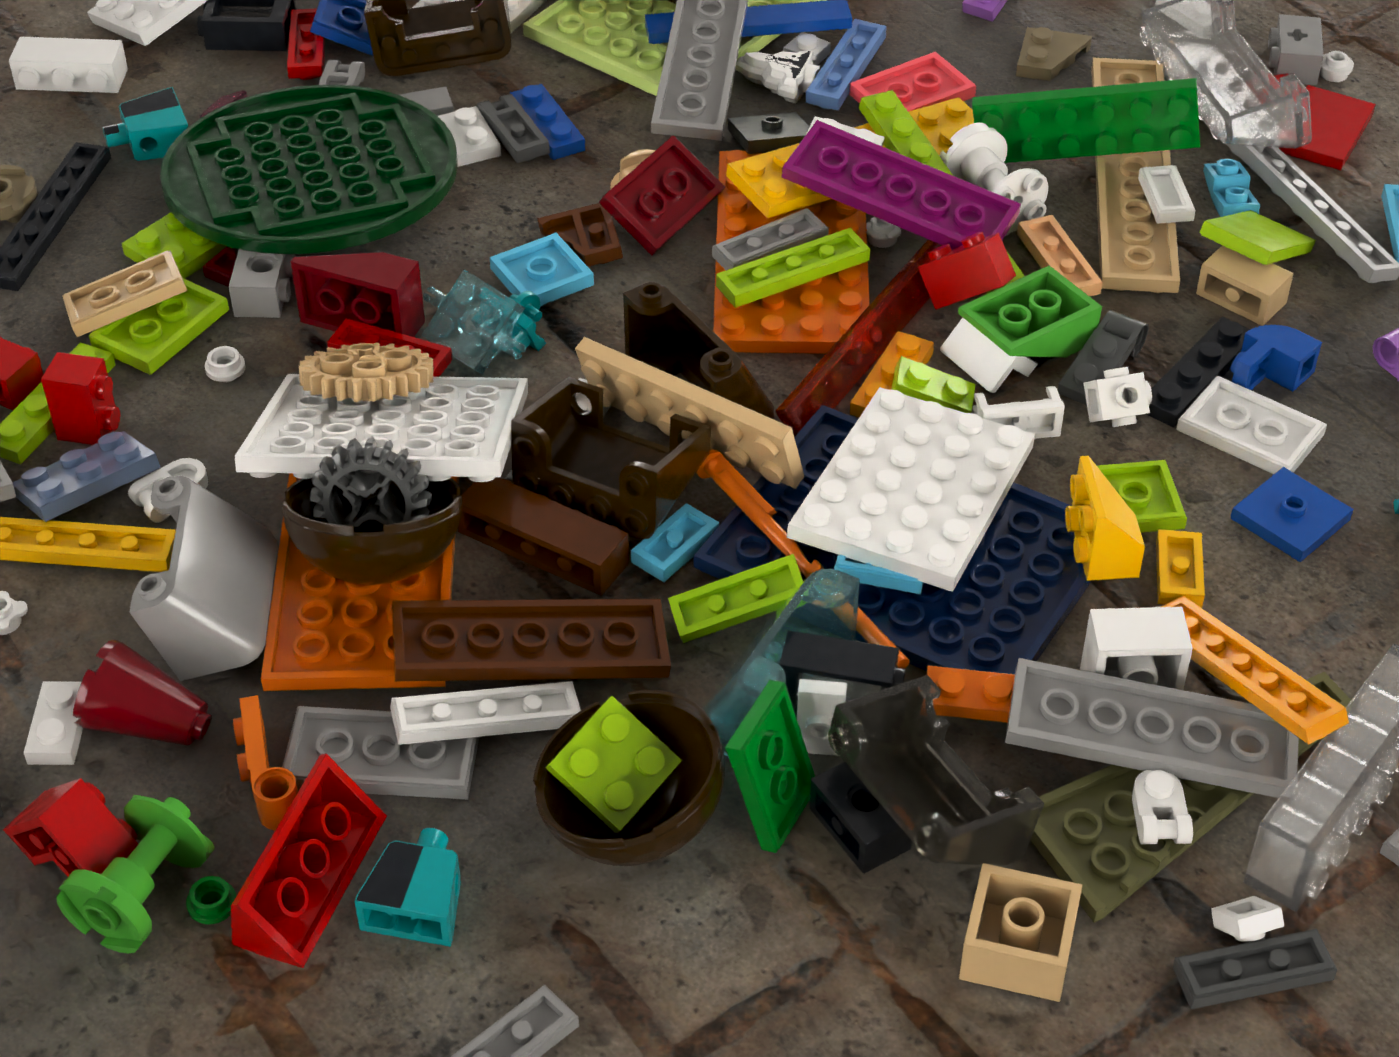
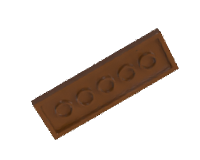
[392,599,671,682]

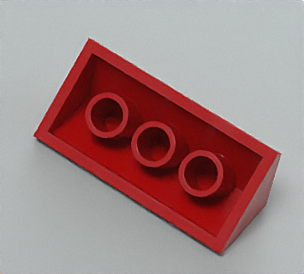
[231,753,387,968]

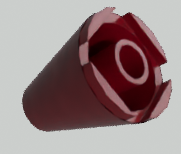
[73,639,212,746]

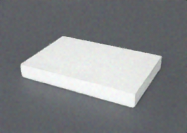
[1176,376,1327,474]

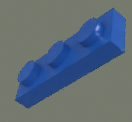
[510,83,585,160]

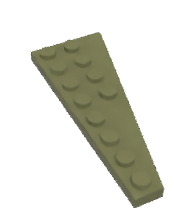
[1014,672,1353,923]

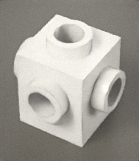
[1084,367,1152,427]

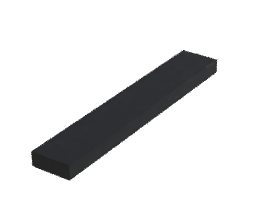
[0,142,111,291]

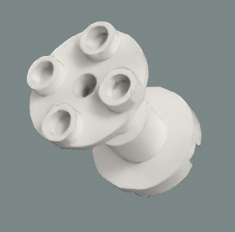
[939,123,1048,236]

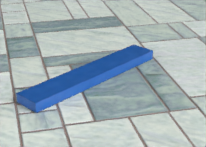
[645,0,852,44]

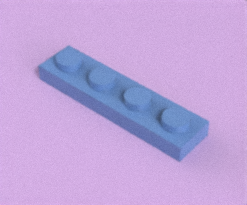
[805,19,887,111]

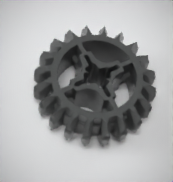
[310,436,432,533]

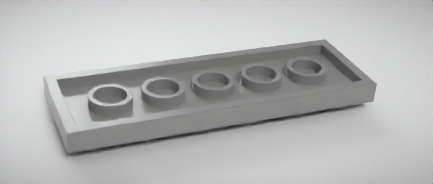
[651,0,748,141]
[1005,658,1299,801]

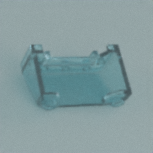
[702,569,860,756]

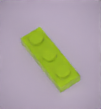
[668,554,809,643]

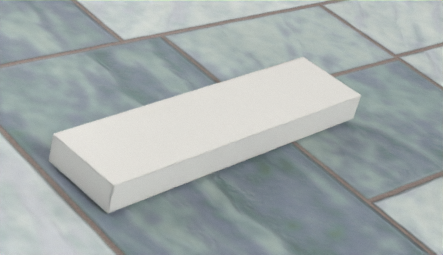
[390,681,581,745]

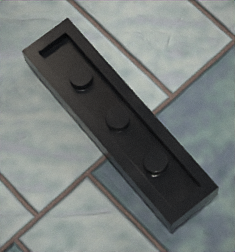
[1146,316,1251,428]

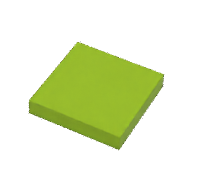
[1096,460,1187,533]

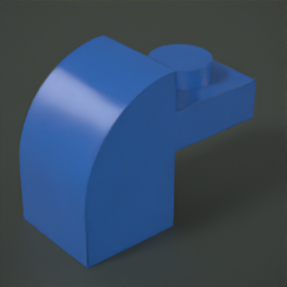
[1231,325,1322,392]

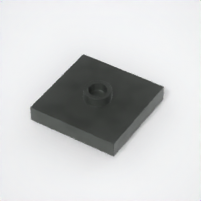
[728,112,810,154]

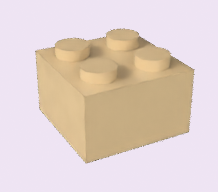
[959,863,1083,1002]

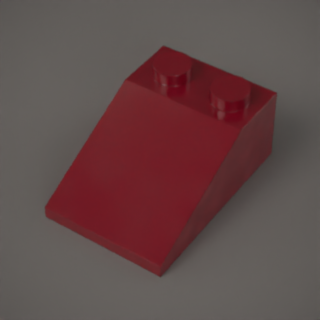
[290,252,425,337]

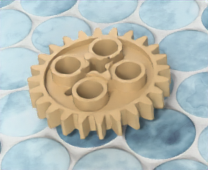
[299,343,434,402]

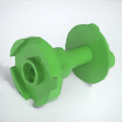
[56,795,215,953]

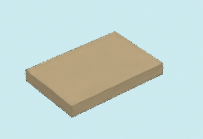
[63,250,187,337]

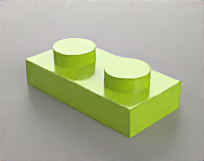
[891,356,976,413]

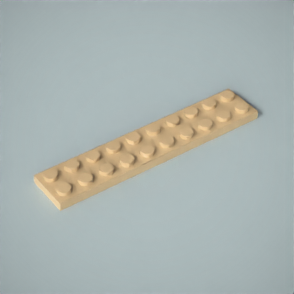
[1091,58,1180,293]

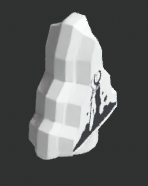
[735,50,820,104]

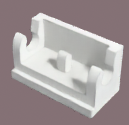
[971,386,1065,439]

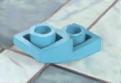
[1203,159,1260,217]

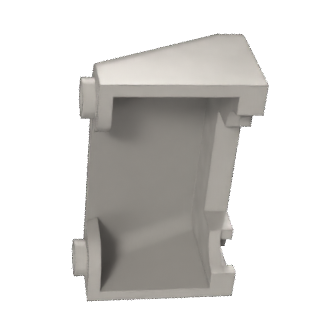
[129,476,278,681]

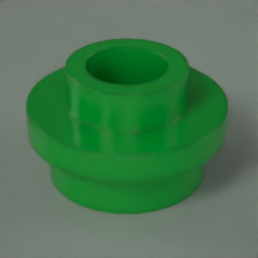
[186,876,236,924]

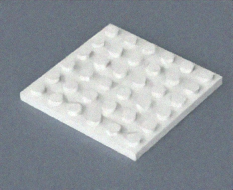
[235,374,528,482]

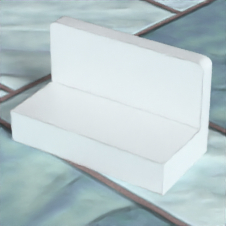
[940,317,1038,393]

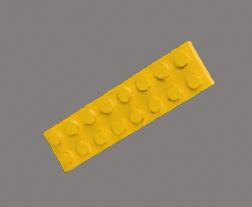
[726,97,974,218]

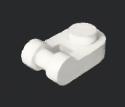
[128,458,208,523]
[1132,770,1193,844]

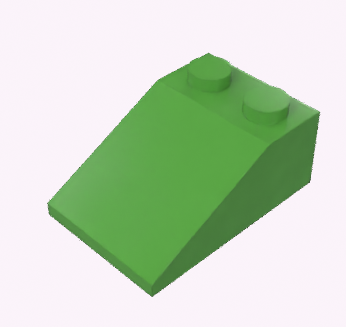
[958,265,1102,357]

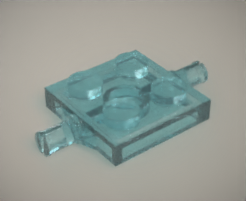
[422,269,526,375]

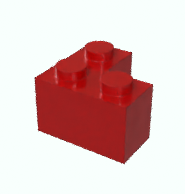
[3,778,138,877]

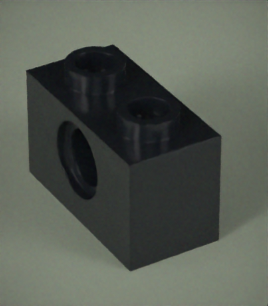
[809,755,915,874]

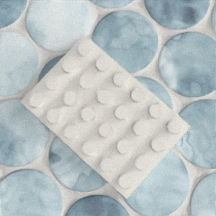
[787,387,1035,592]

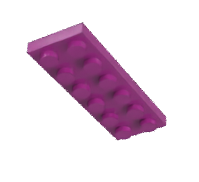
[782,120,1021,249]

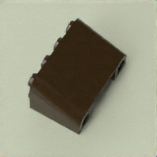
[511,377,711,540]

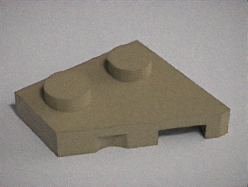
[1016,27,1092,81]

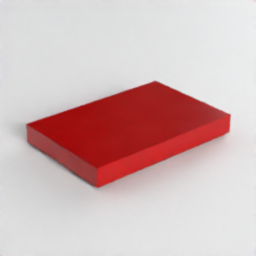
[1273,85,1376,170]

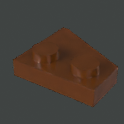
[537,203,623,267]

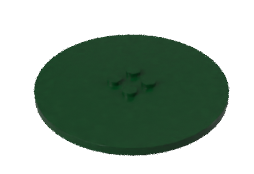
[160,85,458,254]

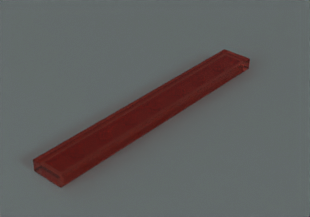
[775,239,943,437]

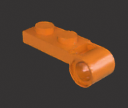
[924,665,1015,723]
[233,695,298,831]

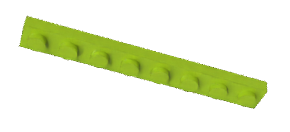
[859,90,1025,294]

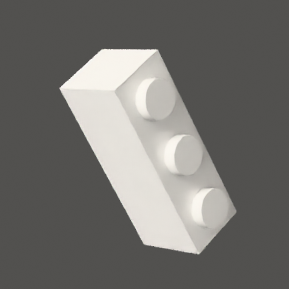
[9,37,128,93]

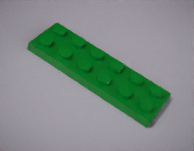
[972,78,1200,163]

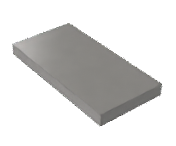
[282,706,479,800]

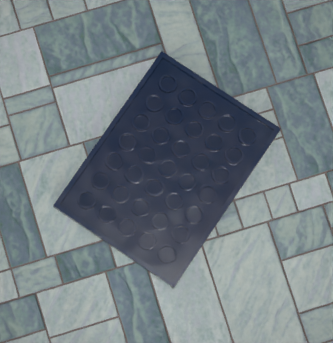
[694,405,1092,674]

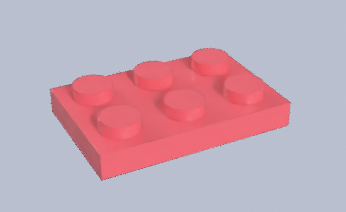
[849,52,976,112]

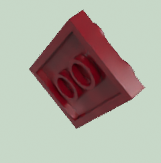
[599,135,725,256]

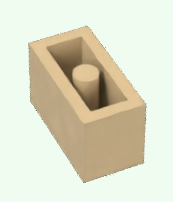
[1196,245,1294,326]

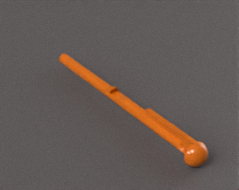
[696,449,909,669]

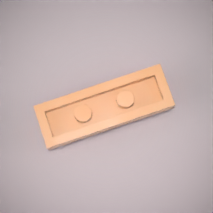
[1017,215,1103,297]

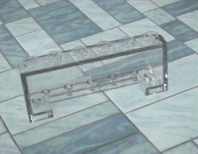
[1139,0,1312,149]

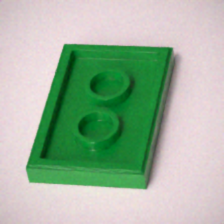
[725,680,815,853]

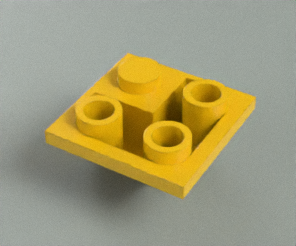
[1065,456,1145,581]

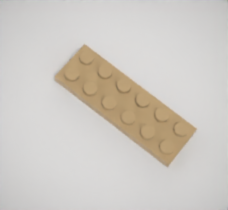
[575,337,805,489]

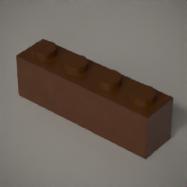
[458,477,629,596]

